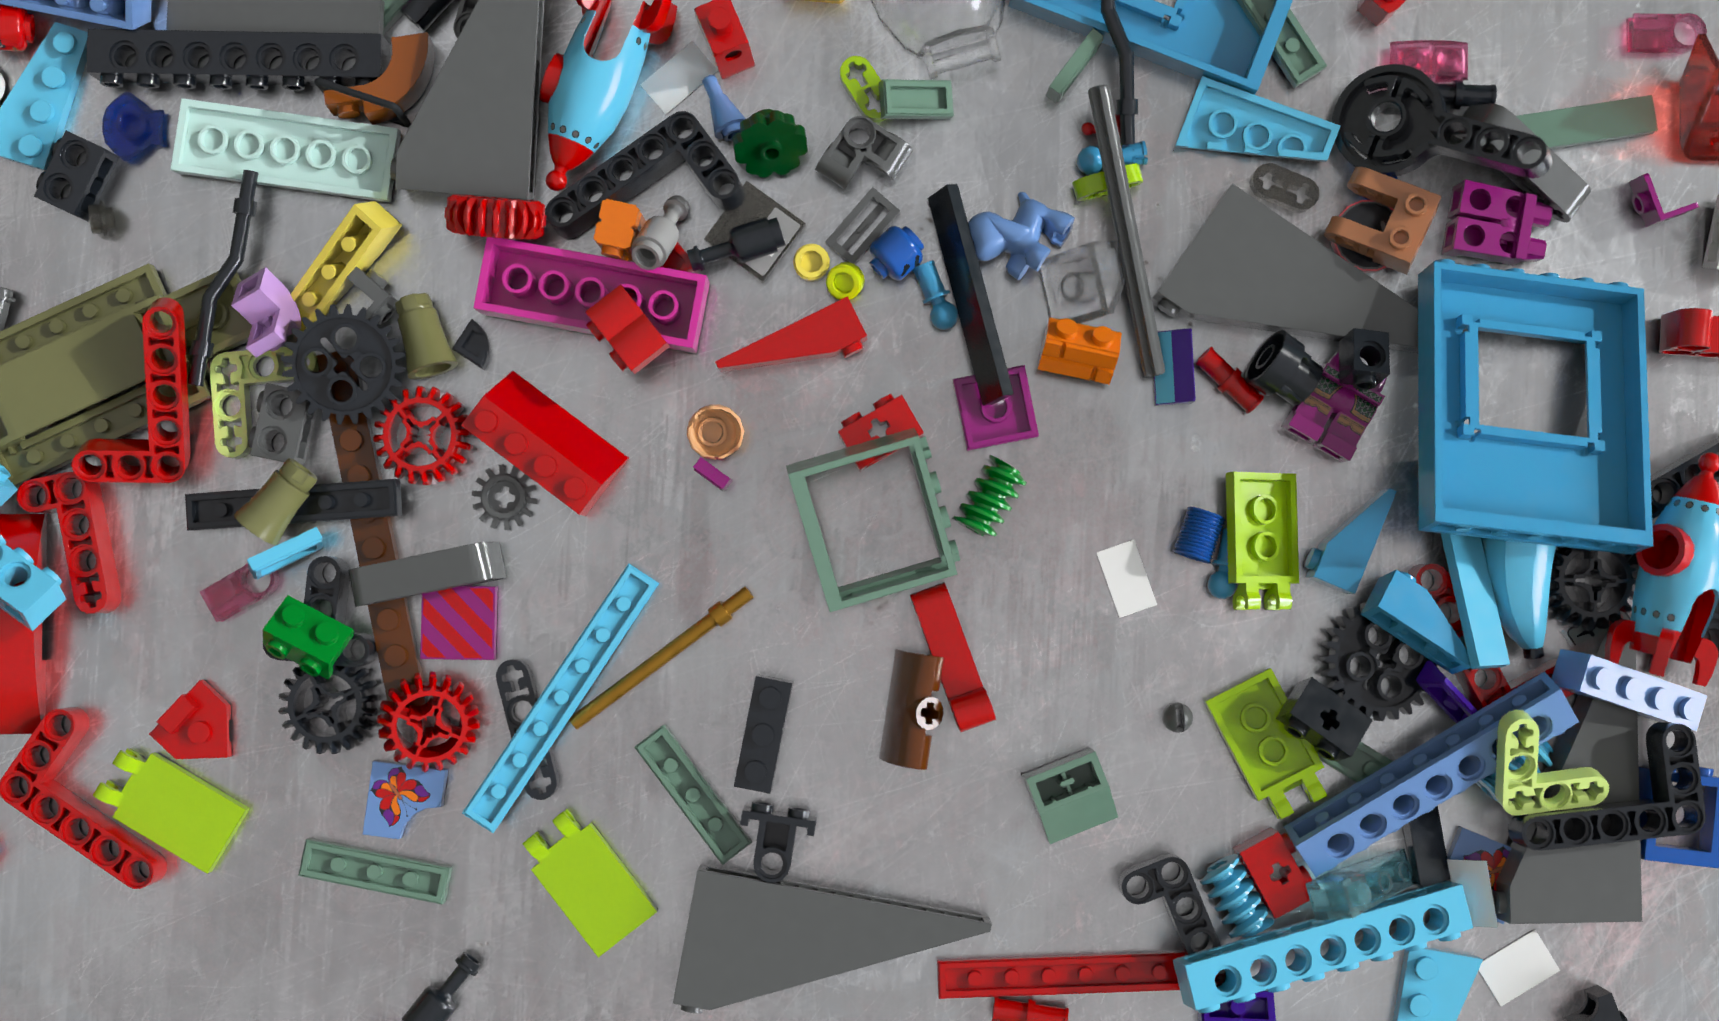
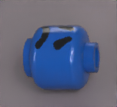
[869,226,924,281]

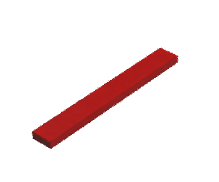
[937,950,1221,999]

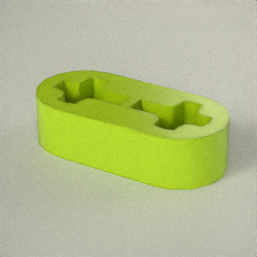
[840,56,885,123]
[1072,163,1143,201]

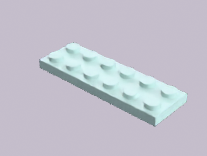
[170,98,401,203]

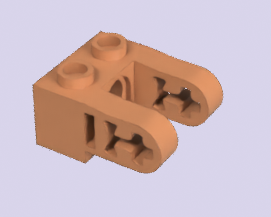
[1324,167,1442,275]

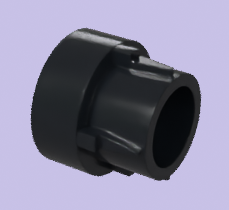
[1245,330,1324,406]

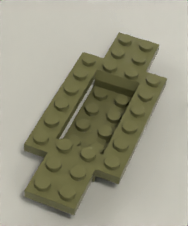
[0,263,252,488]

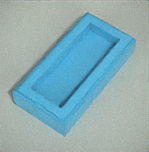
[247,527,323,580]

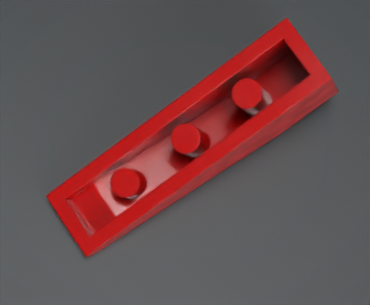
[715,296,867,372]

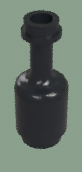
[687,216,786,271]
[402,952,481,1021]

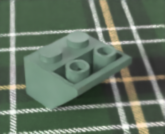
[1022,748,1118,844]

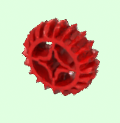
[444,194,547,240]
[373,386,474,485]
[377,671,480,772]

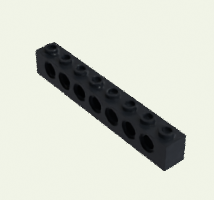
[86,29,390,91]

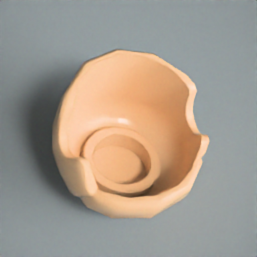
[687,404,744,460]

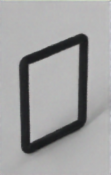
[314,78,411,127]

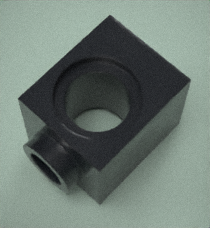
[1339,328,1390,390]

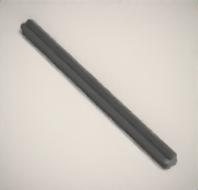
[1088,85,1165,377]

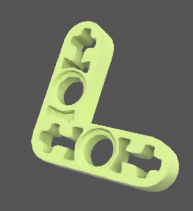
[210,347,319,459]
[1495,710,1609,816]

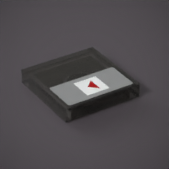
[704,181,806,283]

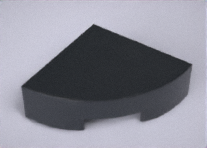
[452,319,490,370]

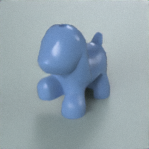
[968,192,1075,280]

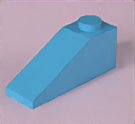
[1305,488,1397,594]
[1361,569,1471,674]

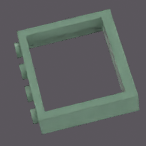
[786,428,960,612]

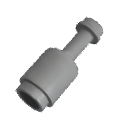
[631,195,689,270]

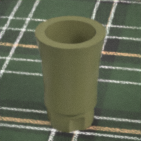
[395,293,458,380]
[233,458,318,546]

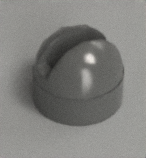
[1162,703,1193,733]

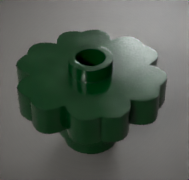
[732,109,808,178]

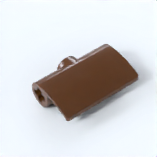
[879,649,944,770]

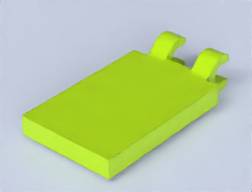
[1226,471,1299,610]
[1204,668,1327,819]
[93,748,250,874]
[522,809,658,958]

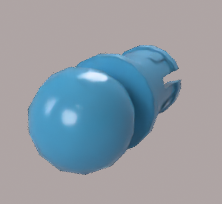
[1077,141,1148,175]
[913,260,959,330]
[1208,528,1237,599]

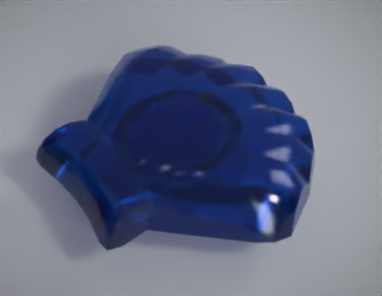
[102,92,164,161]

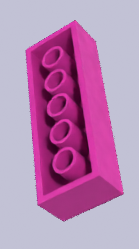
[473,237,710,354]

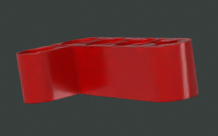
[1659,308,1719,358]
[17,472,121,614]
[910,582,996,733]

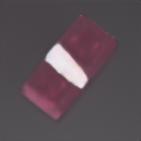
[1390,40,1468,83]

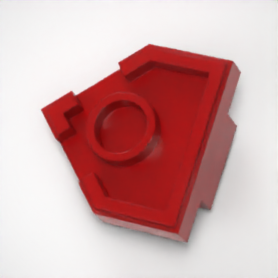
[149,680,232,759]

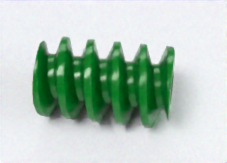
[952,455,1027,537]

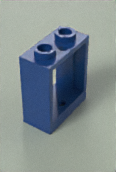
[1639,767,1719,868]

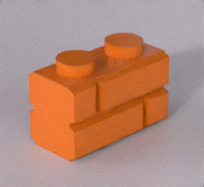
[593,199,646,261]
[1038,317,1122,385]

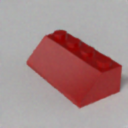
[461,371,630,516]

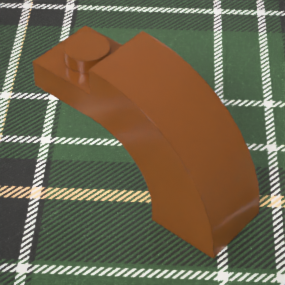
[324,32,435,125]

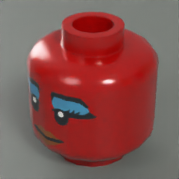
[0,4,35,52]

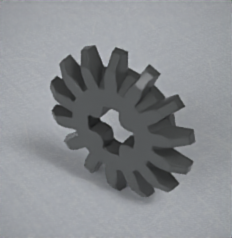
[471,464,538,530]

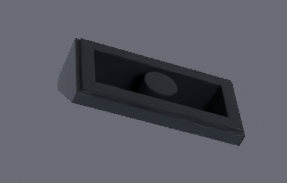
[1403,806,1450,888]

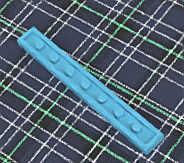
[462,563,659,833]

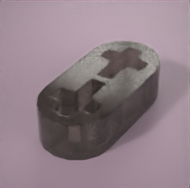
[1249,163,1320,213]

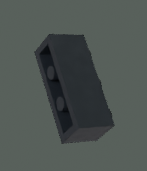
[734,674,794,794]

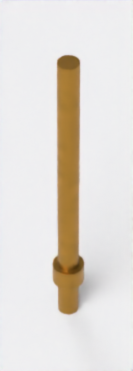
[569,586,754,730]

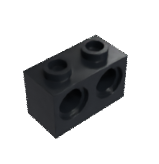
[34,130,119,222]

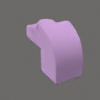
[231,267,301,358]

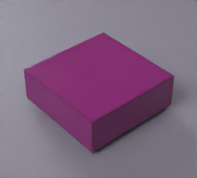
[693,457,733,491]

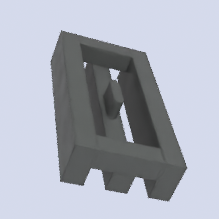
[825,187,900,265]

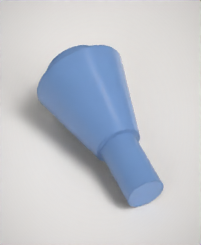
[702,75,746,141]

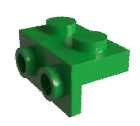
[262,595,354,679]

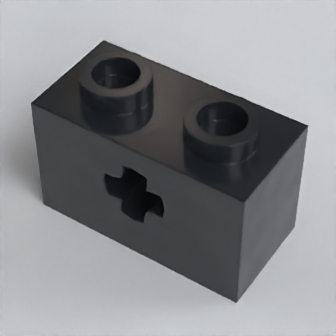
[1276,677,1373,761]

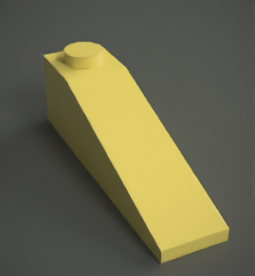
[290,201,402,331]

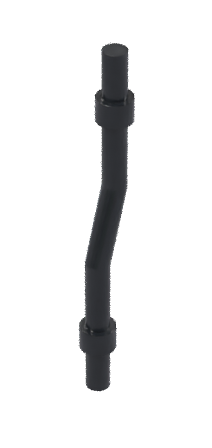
[1101,0,1138,145]
[188,170,258,387]

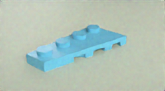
[0,22,88,171]
[1175,76,1341,162]
[1393,947,1483,1021]

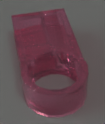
[1627,13,1707,54]
[200,563,280,622]

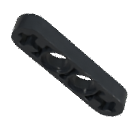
[496,659,560,800]

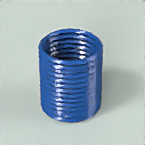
[1173,506,1226,564]

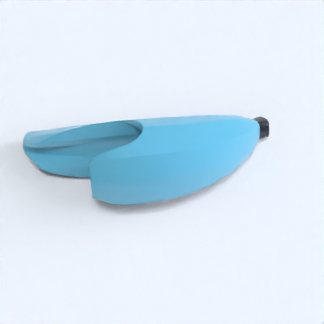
[1481,538,1556,660]

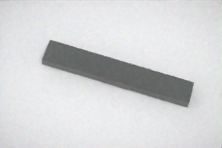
[166,0,385,35]

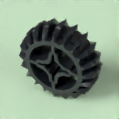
[1548,546,1639,631]
[278,659,381,754]

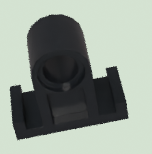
[740,802,817,883]

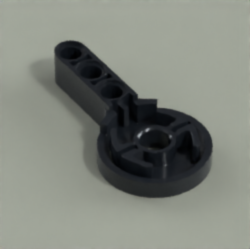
[1332,64,1552,178]

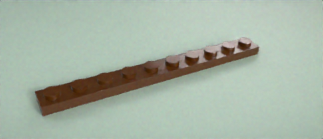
[316,348,428,707]

